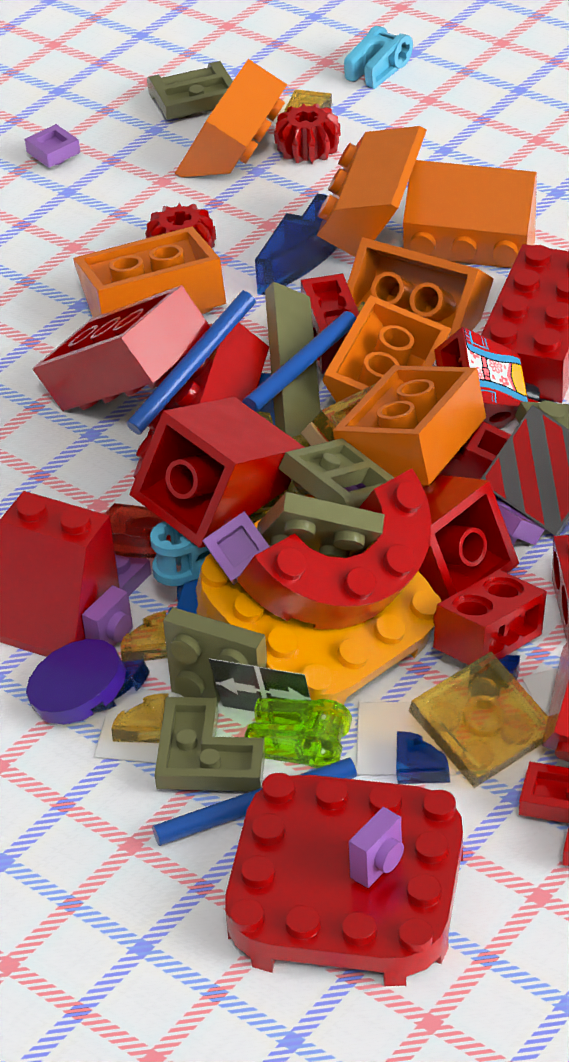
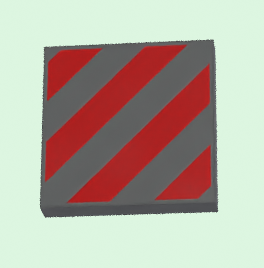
[481,405,569,536]

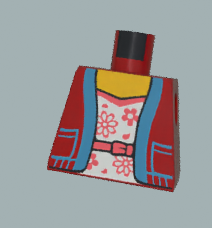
[434,327,540,428]

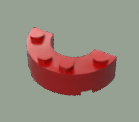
[237,468,431,629]

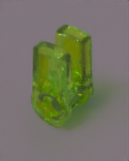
[245,698,352,768]

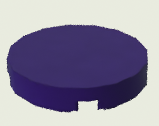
[26,639,126,725]

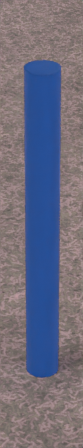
[126,290,256,435]
[242,311,356,412]
[152,757,357,846]

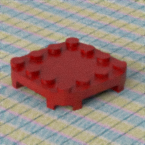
[225,773,463,987]

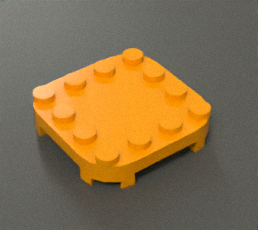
[196,494,441,715]

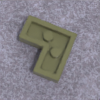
[163,607,267,703]
[154,697,265,791]

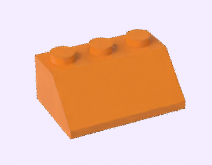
[175,59,287,177]
[317,126,427,257]
[403,160,537,268]
[73,226,226,318]
[347,237,494,337]
[322,295,452,409]
[332,365,486,487]

